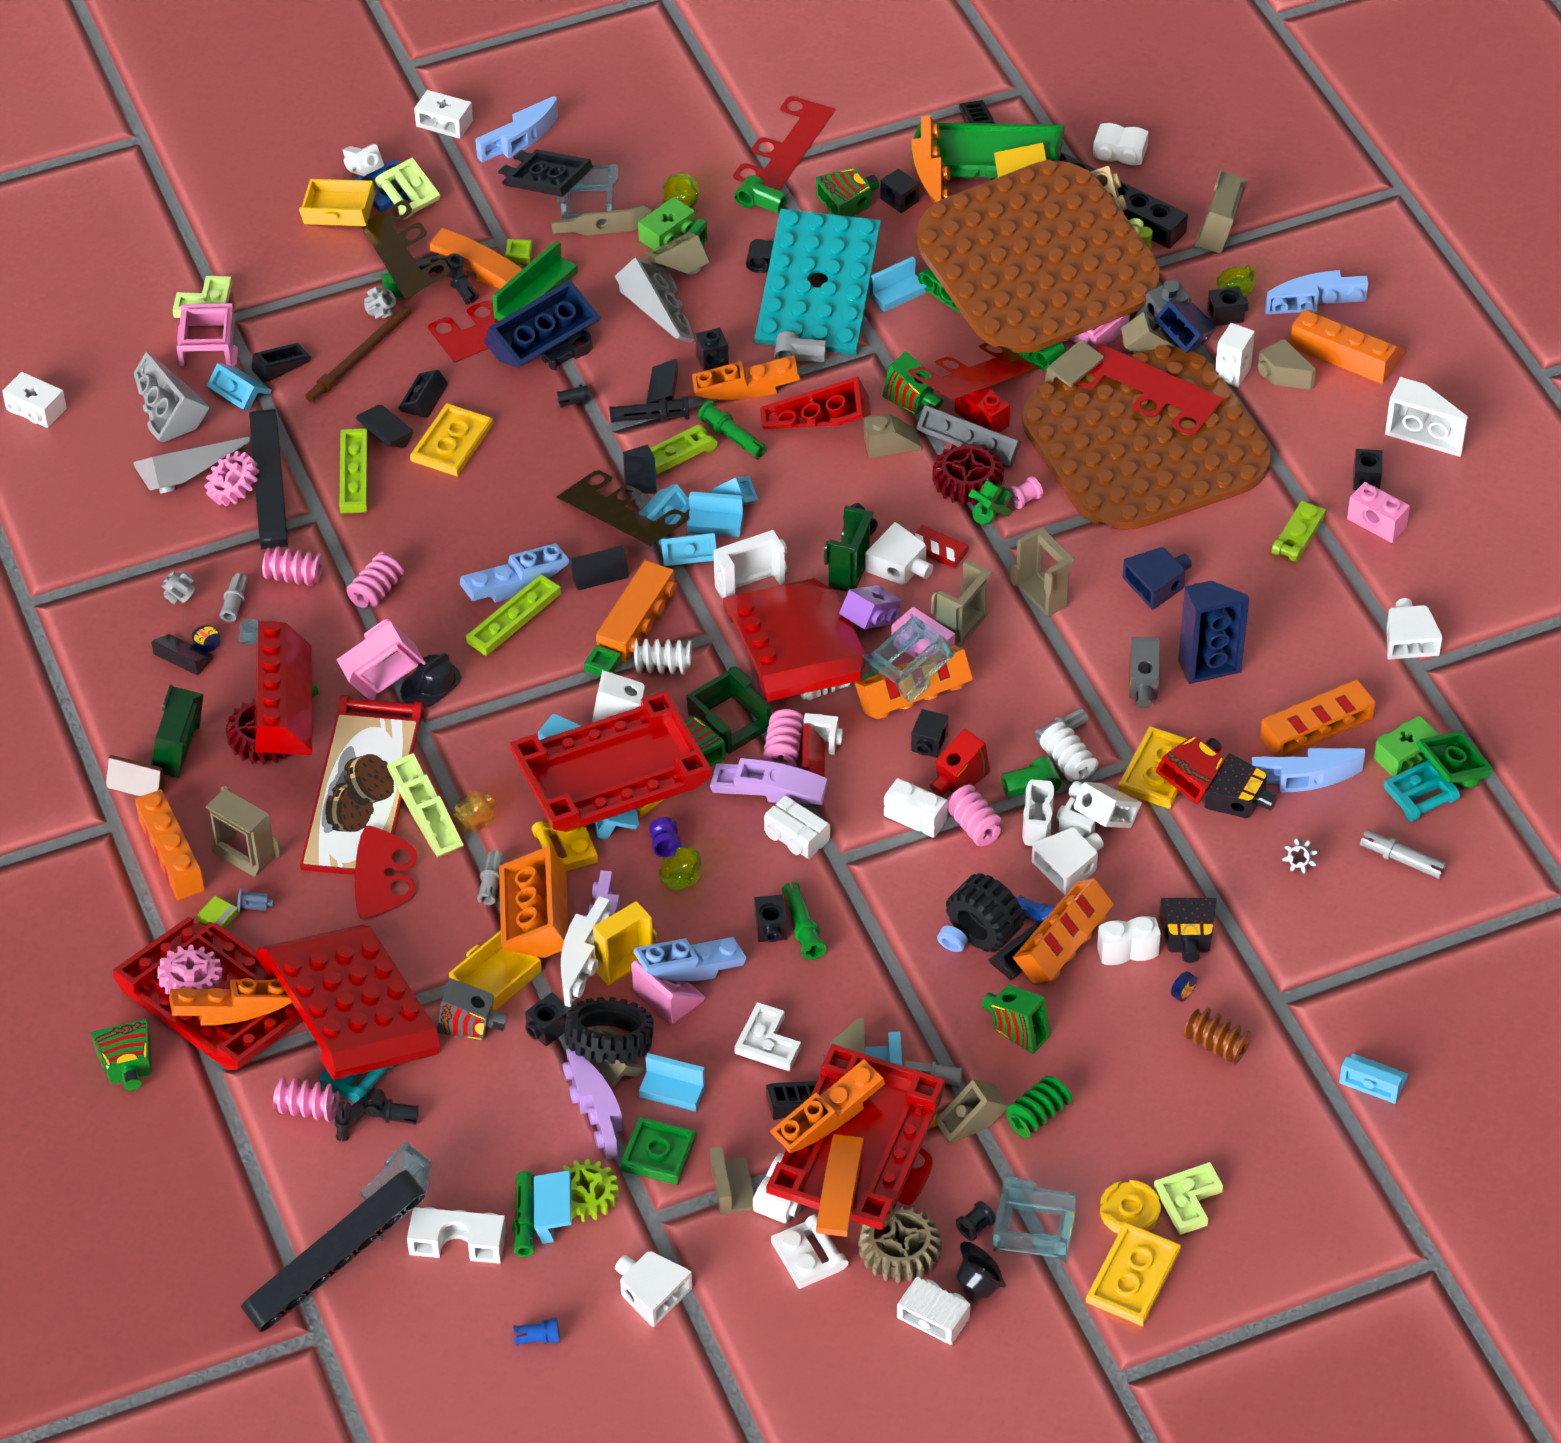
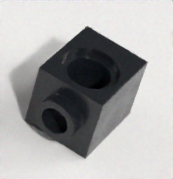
[880,169,919,213]
[1207,286,1248,326]
[696,328,729,371]
[1353,449,1382,490]
[911,709,948,758]
[754,895,787,942]
[525,992,570,1046]

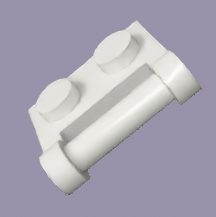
[771,1214,849,1289]

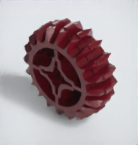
[932,442,1004,506]
[226,698,287,765]

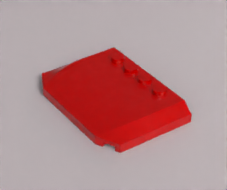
[723,578,866,702]
[113,917,303,1070]

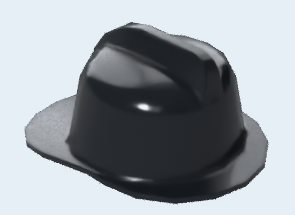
[400,653,461,707]
[956,1241,1007,1301]

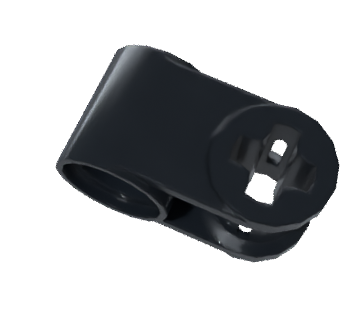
[746,239,774,273]

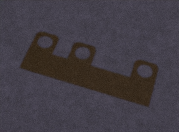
[361,200,450,299]
[556,470,690,546]

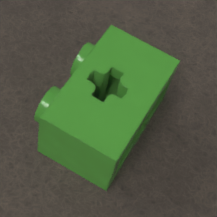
[638,197,695,250]
[1374,715,1440,776]

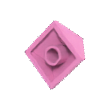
[632,960,706,1025]

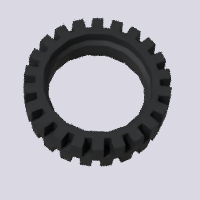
[565,997,654,1064]

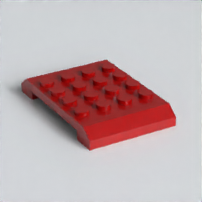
[510,690,711,832]
[256,925,440,1080]
[766,1044,945,1230]

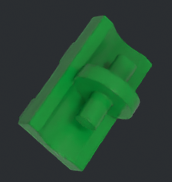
[968,480,1014,525]

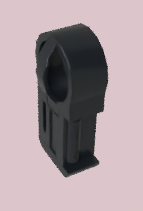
[541,330,592,370]

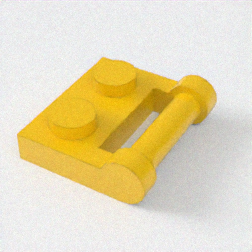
[531,821,598,871]

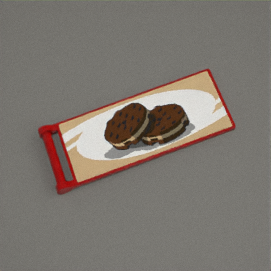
[300,695,424,875]

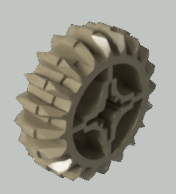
[858,1204,942,1284]

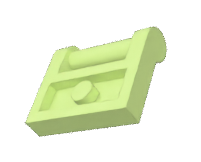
[374,157,440,220]

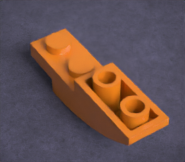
[911,115,950,203]
[692,355,800,400]
[169,978,292,1026]
[770,1059,885,1153]

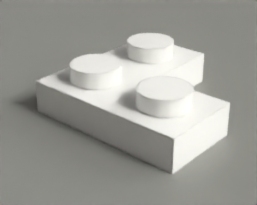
[735,1002,801,1071]

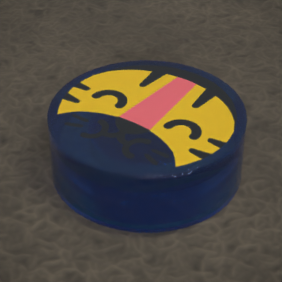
[192,625,220,652]
[1171,971,1198,1002]

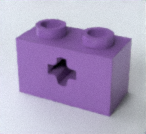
[839,585,903,629]

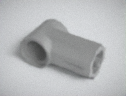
[774,331,826,362]

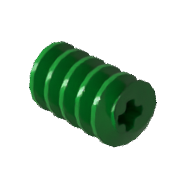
[1006,1076,1073,1139]

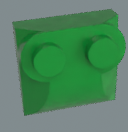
[1417,730,1493,788]

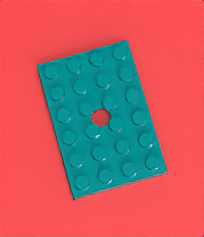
[755,209,881,356]

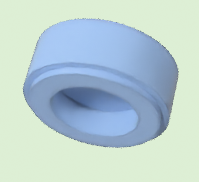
[937,926,968,952]

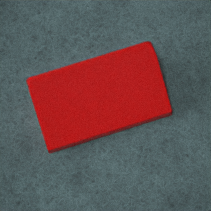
[802,724,825,777]

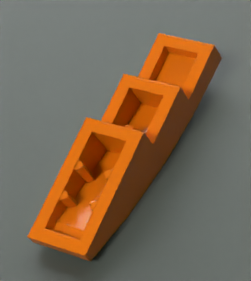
[430,228,522,288]
[816,1134,864,1237]

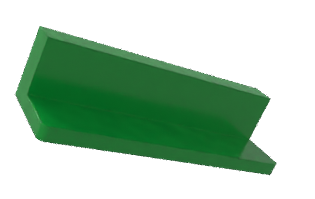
[493,241,578,321]

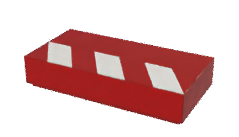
[914,525,968,568]

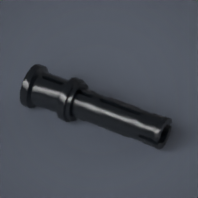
[609,396,690,423]

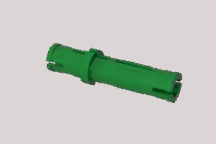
[512,1171,536,1257]

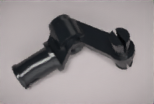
[419,254,479,305]
[334,1088,419,1141]

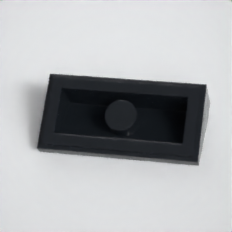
[646,359,678,404]
[398,370,448,418]
[356,405,413,448]
[623,445,657,494]
[571,546,628,590]
[151,634,214,675]
[988,924,1038,980]

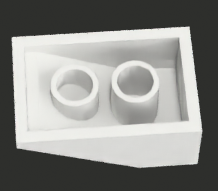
[1385,377,1468,457]

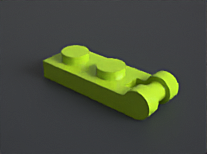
[650,424,718,475]
[1271,501,1326,563]

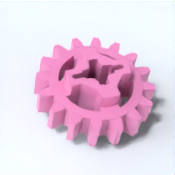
[205,451,259,506]
[158,945,222,995]

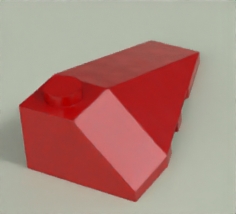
[760,376,871,429]

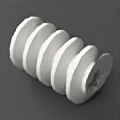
[634,638,692,675]
[1040,722,1099,782]

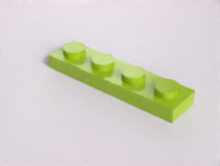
[339,428,368,514]
[466,574,561,656]

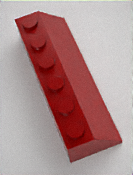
[255,621,312,755]

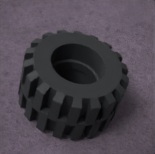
[946,873,1025,952]

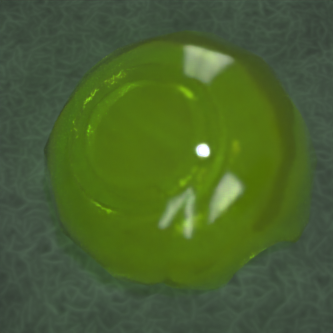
[662,172,700,208]
[1216,265,1255,296]
[658,847,702,891]

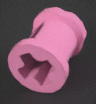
[1008,476,1043,509]

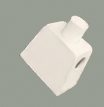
[865,522,933,585]
[1386,598,1442,660]
[592,670,645,722]
[1069,781,1142,828]
[1031,828,1104,895]
[615,1251,692,1327]

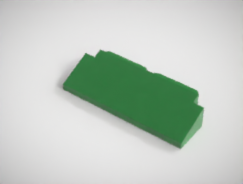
[910,122,1065,178]

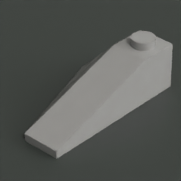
[615,257,695,343]
[133,352,210,443]
[133,437,250,494]

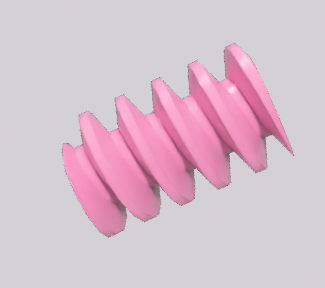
[262,546,323,586]
[346,552,404,608]
[763,709,804,767]
[947,784,1001,847]
[273,1075,340,1122]

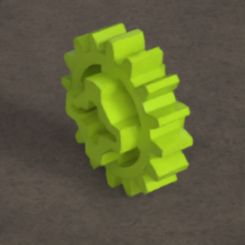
[563,1159,619,1222]

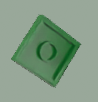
[620,1117,696,1185]

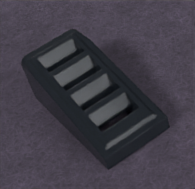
[959,100,995,124]
[252,343,311,383]
[766,1081,817,1120]

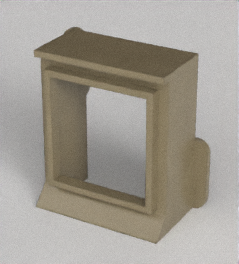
[1194,169,1249,254]
[1010,527,1075,617]
[931,559,992,647]
[206,785,281,877]

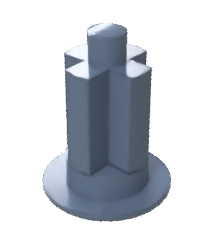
[237,887,274,913]

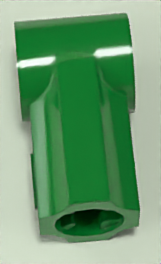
[734,175,788,213]
[1001,757,1062,797]

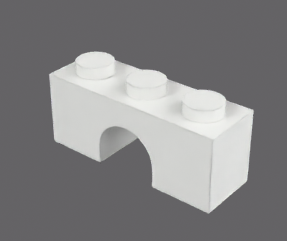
[407,1207,506,1264]

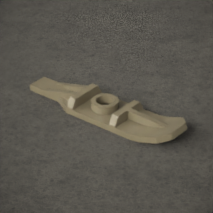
[551,205,651,236]

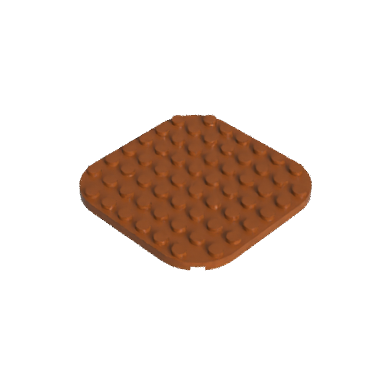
[916,160,1159,353]
[1023,345,1271,530]

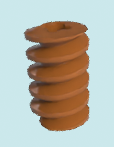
[1183,1008,1252,1064]

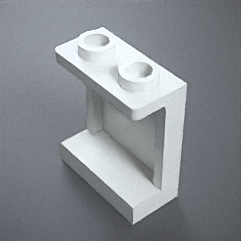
[714,530,788,600]

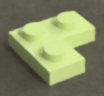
[173,276,232,318]
[1154,1162,1223,1235]

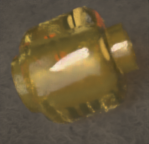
[453,790,496,832]

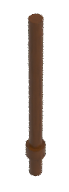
[305,306,411,402]

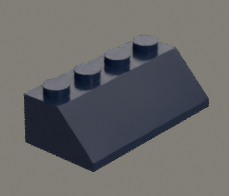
[484,280,601,368]
[1178,581,1249,684]

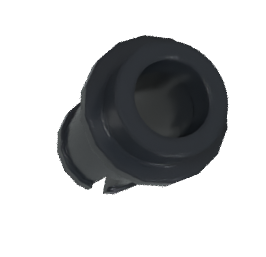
[557,384,591,408]

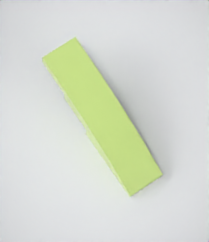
[387,753,464,858]

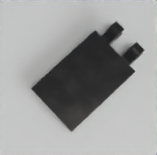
[498,149,593,197]

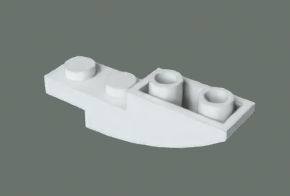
[561,896,613,1007]

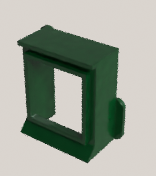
[824,505,874,592]
[686,666,772,754]
[150,685,204,778]

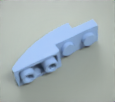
[475,96,558,162]
[1265,270,1368,314]
[460,543,569,603]
[1251,748,1365,792]
[634,937,746,981]

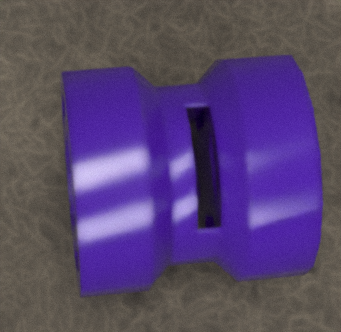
[649,817,681,857]

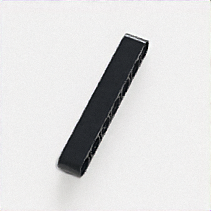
[249,409,288,550]
[241,1170,427,1332]

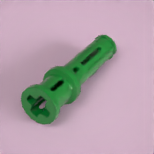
[697,400,767,459]
[782,881,827,960]

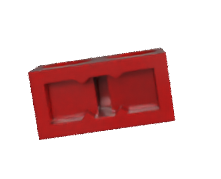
[954,380,1010,433]

